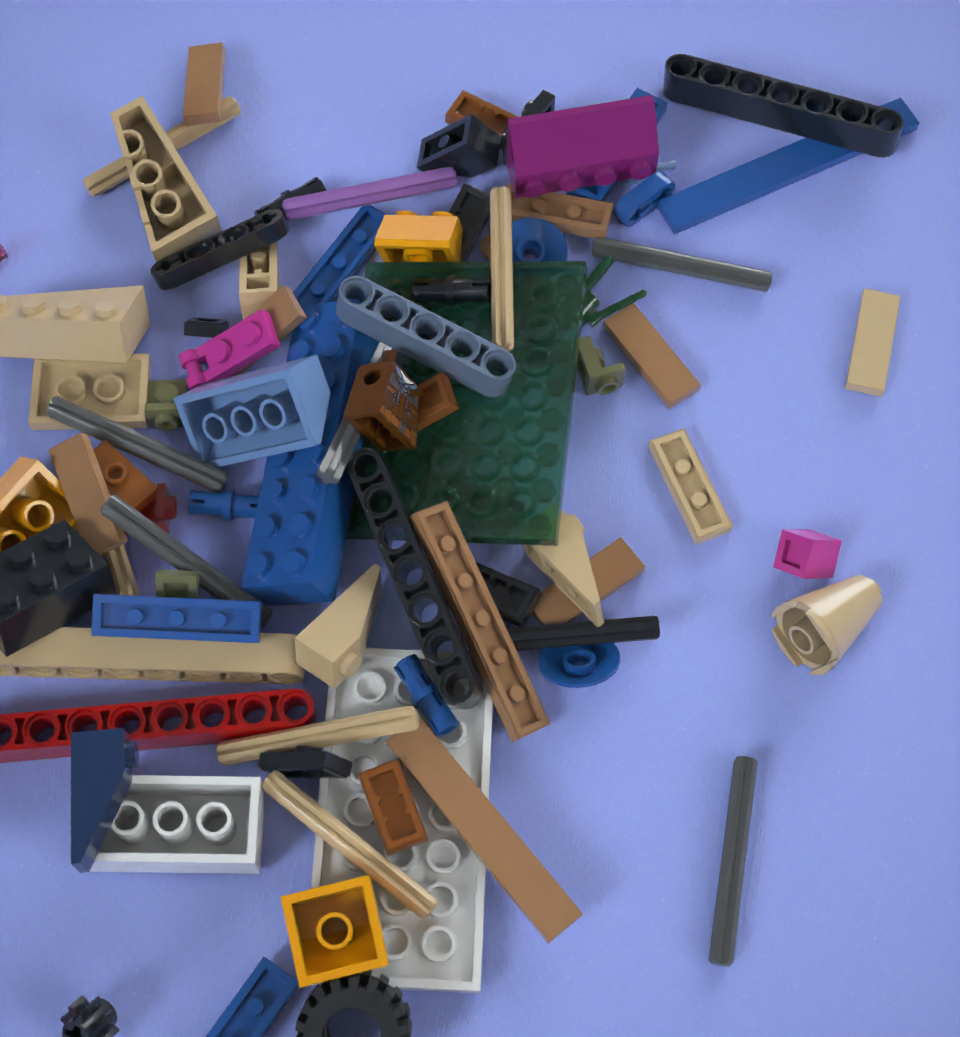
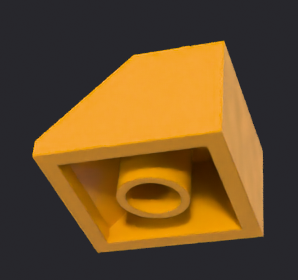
[374,211,463,271]
[280,875,389,988]

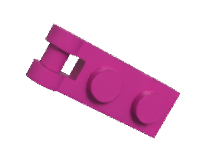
[179,309,281,391]

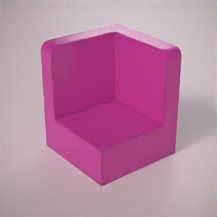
[773,529,842,579]

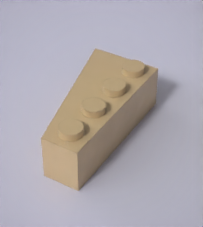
[110,96,222,262]
[0,285,151,363]

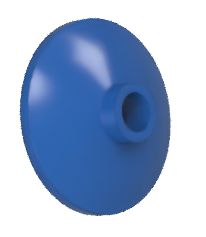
[512,217,568,284]
[538,643,620,688]

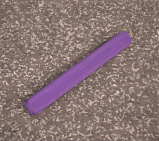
[282,167,457,221]

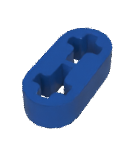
[613,171,676,227]

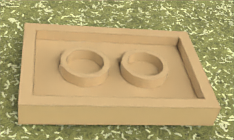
[28,353,152,430]

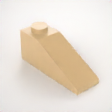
[239,241,280,320]
[519,505,604,627]
[294,564,382,689]

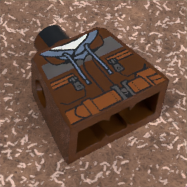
[344,350,420,452]

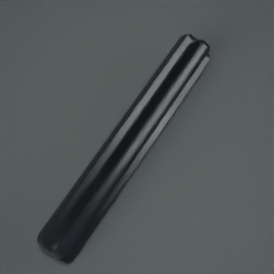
[506,616,660,651]

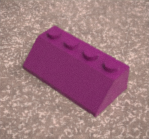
[506,95,659,199]

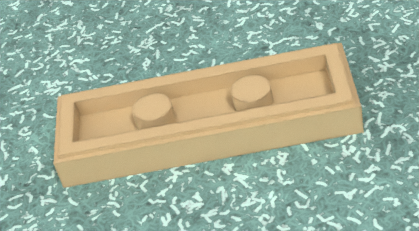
[844,288,901,397]
[648,429,733,545]

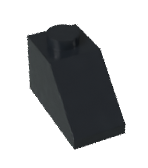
[417,114,501,178]

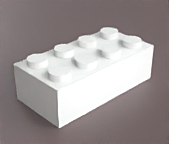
[89,775,265,874]

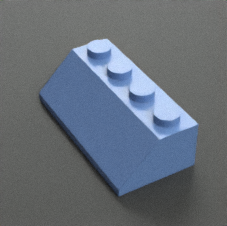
[173,354,331,467]

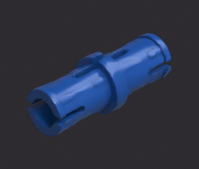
[188,489,259,521]
[394,654,460,738]

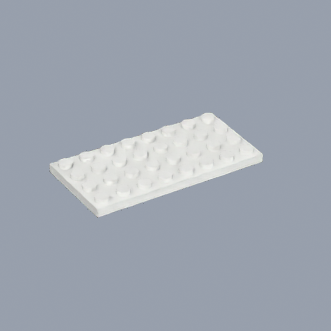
[311,648,493,993]

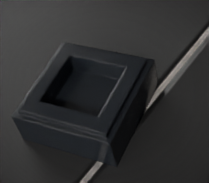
[184,317,229,338]

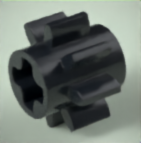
[60,995,119,1037]

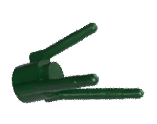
[560,254,647,328]

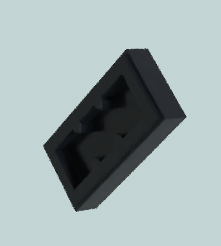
[449,183,490,265]
[476,562,542,628]
[258,746,352,779]

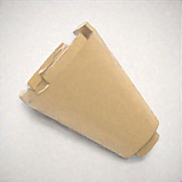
[771,575,882,675]

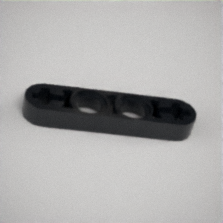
[150,209,289,290]

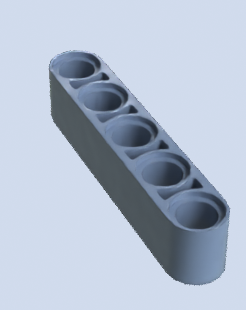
[336,276,516,397]

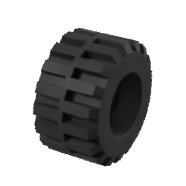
[295,970,412,1037]

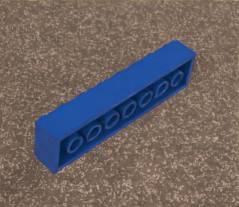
[241,299,379,606]

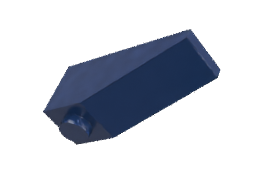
[71,728,139,873]

